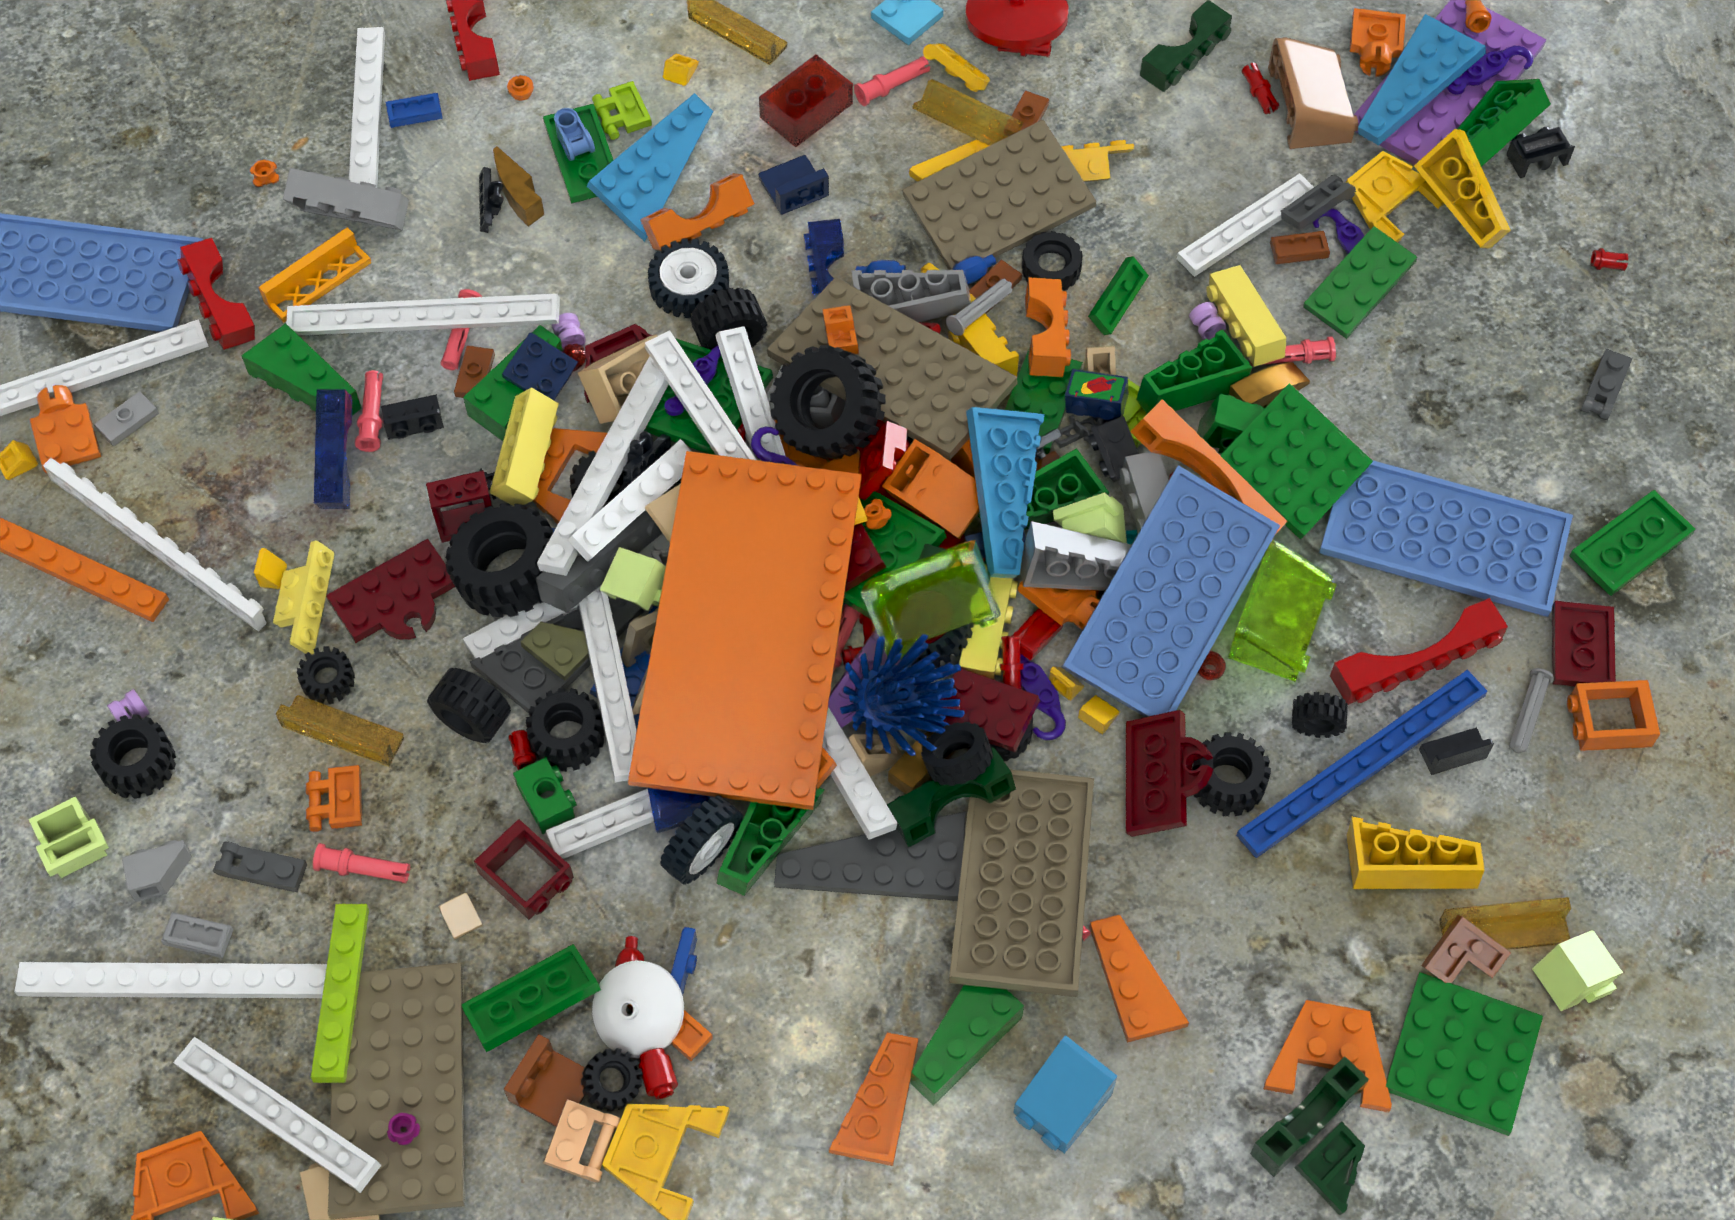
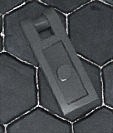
[1281,175,1356,231]
[1581,349,1633,421]
[213,841,307,892]

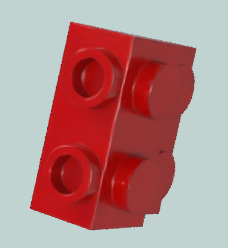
[858,421,909,500]

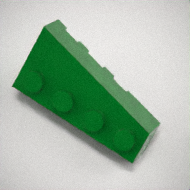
[1136,329,1252,414]
[1197,394,1265,454]

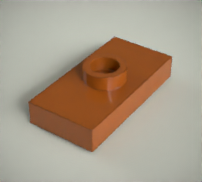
[1004,90,1049,136]
[1270,231,1330,264]
[969,259,1022,313]
[454,346,495,398]

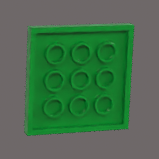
[644,338,773,455]
[1220,383,1373,540]
[843,491,947,620]
[1385,972,1543,1136]

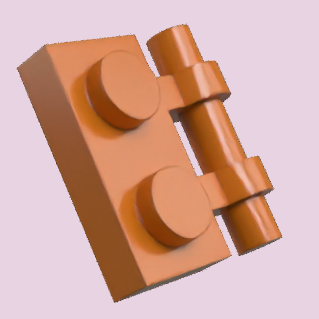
[306,765,362,832]

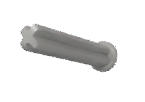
[946,279,1012,336]
[1509,668,1554,753]

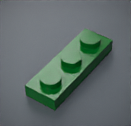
[1088,256,1149,335]

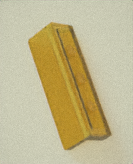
[687,0,788,65]
[912,79,1023,146]
[276,695,404,767]
[1439,897,1572,950]

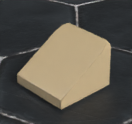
[439,893,483,940]

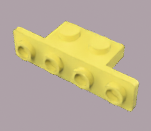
[273,540,334,655]

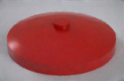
[966,0,1069,49]

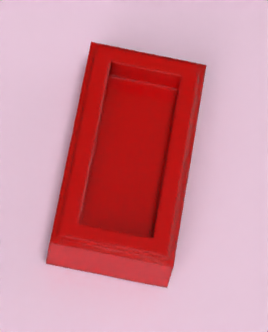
[1012,608,1063,661]

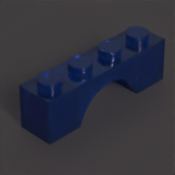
[803,219,850,295]
[314,389,352,509]

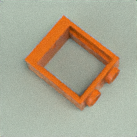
[1567,680,1660,751]

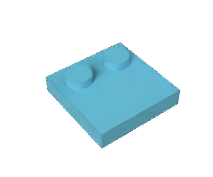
[871,0,944,45]

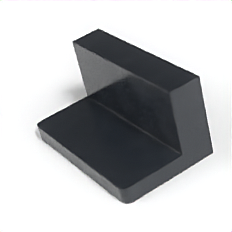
[1419,727,1494,775]

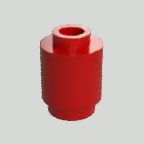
[638,1048,678,1100]

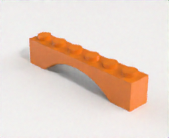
[1130,400,1287,535]

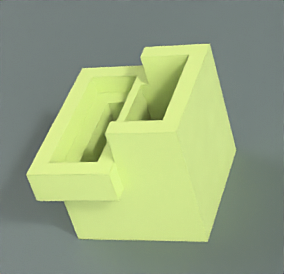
[1053,492,1127,544]
[600,547,666,611]
[29,796,109,878]
[1532,930,1623,1011]

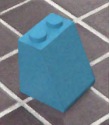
[1014,1035,1117,1154]

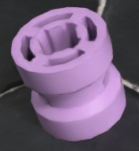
[1189,302,1226,340]
[551,313,586,352]
[107,689,150,722]

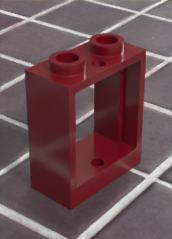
[426,470,493,543]
[474,819,574,920]

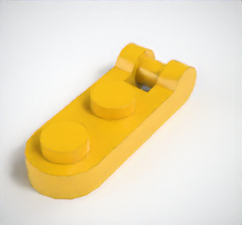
[923,43,990,92]

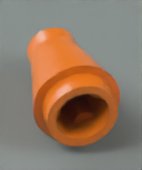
[1465,0,1492,33]

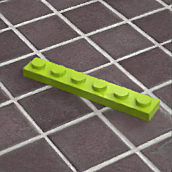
[311,904,369,1083]

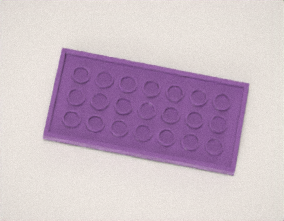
[1353,0,1546,165]

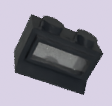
[1506,127,1575,178]

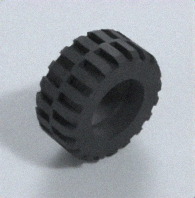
[770,345,886,460]
[445,503,553,617]

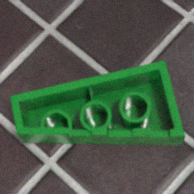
[1457,79,1551,167]
[241,323,362,425]
[463,325,563,441]
[978,448,1109,530]
[716,787,825,896]
[911,985,1024,1106]

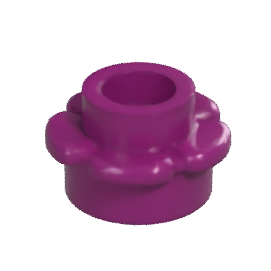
[387,1113,420,1145]

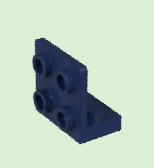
[758,155,829,215]
[502,333,578,401]

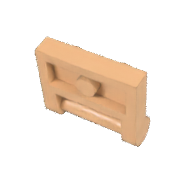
[543,1099,621,1182]

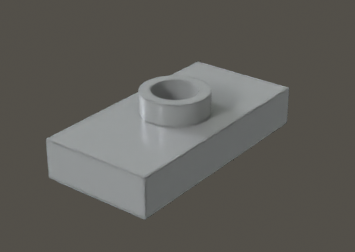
[94,391,159,446]
[161,912,234,958]

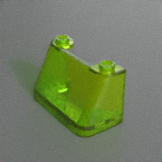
[861,540,1001,659]
[1228,540,1337,682]

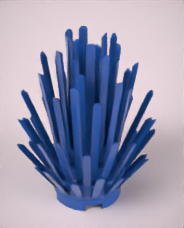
[840,634,965,756]

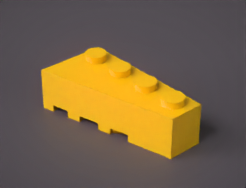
[1414,129,1511,249]
[1347,816,1485,889]

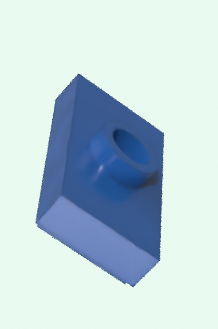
[386,93,443,128]
[671,927,697,996]

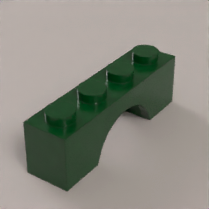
[1140,0,1232,92]
[887,747,1016,847]
[1250,1056,1369,1177]

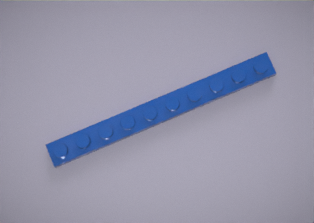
[1236,669,1488,858]

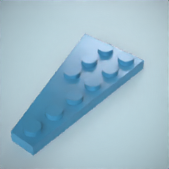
[1358,14,1486,146]
[587,93,713,242]
[966,407,1045,579]

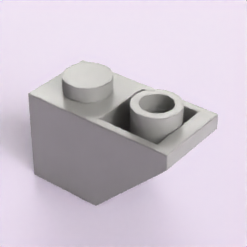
[122,840,192,902]

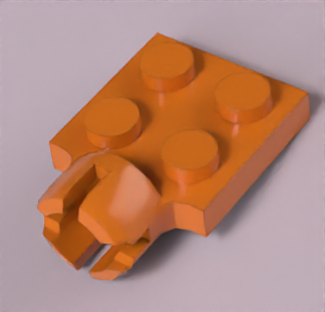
[1350,8,1406,77]
[30,385,102,473]
[1017,581,1100,630]

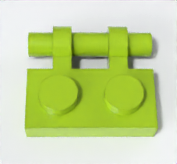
[592,81,652,140]

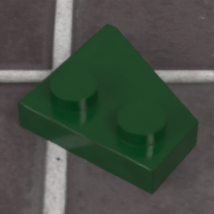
[1294,1121,1365,1215]

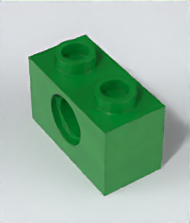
[513,757,577,835]

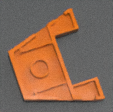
[533,428,607,525]
[1263,1000,1392,1112]
[131,1131,259,1220]

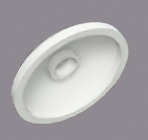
[592,961,684,1058]

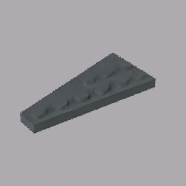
[470,596,645,713]
[774,811,966,901]

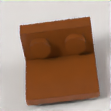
[504,1034,585,1127]

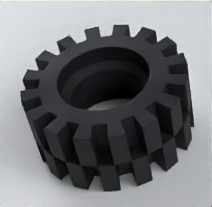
[297,646,355,705]
[1292,692,1348,738]
[581,1048,643,1111]

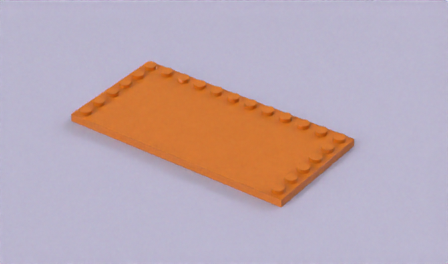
[628,451,862,810]

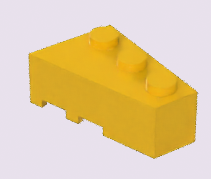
[948,313,1019,376]

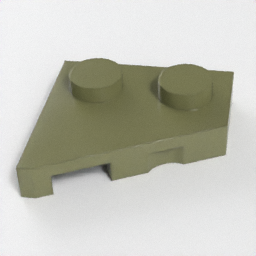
[521,622,589,681]

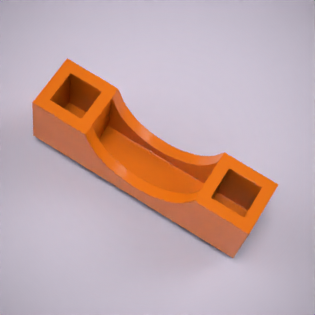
[640,173,755,251]
[1025,278,1071,377]

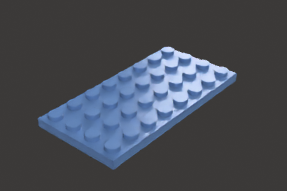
[0,213,203,332]
[1319,461,1573,617]
[1061,465,1280,717]

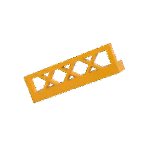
[259,227,372,323]

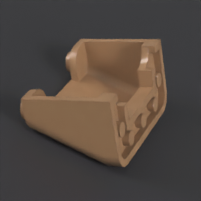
[1268,37,1358,149]

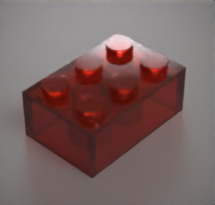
[759,54,853,147]

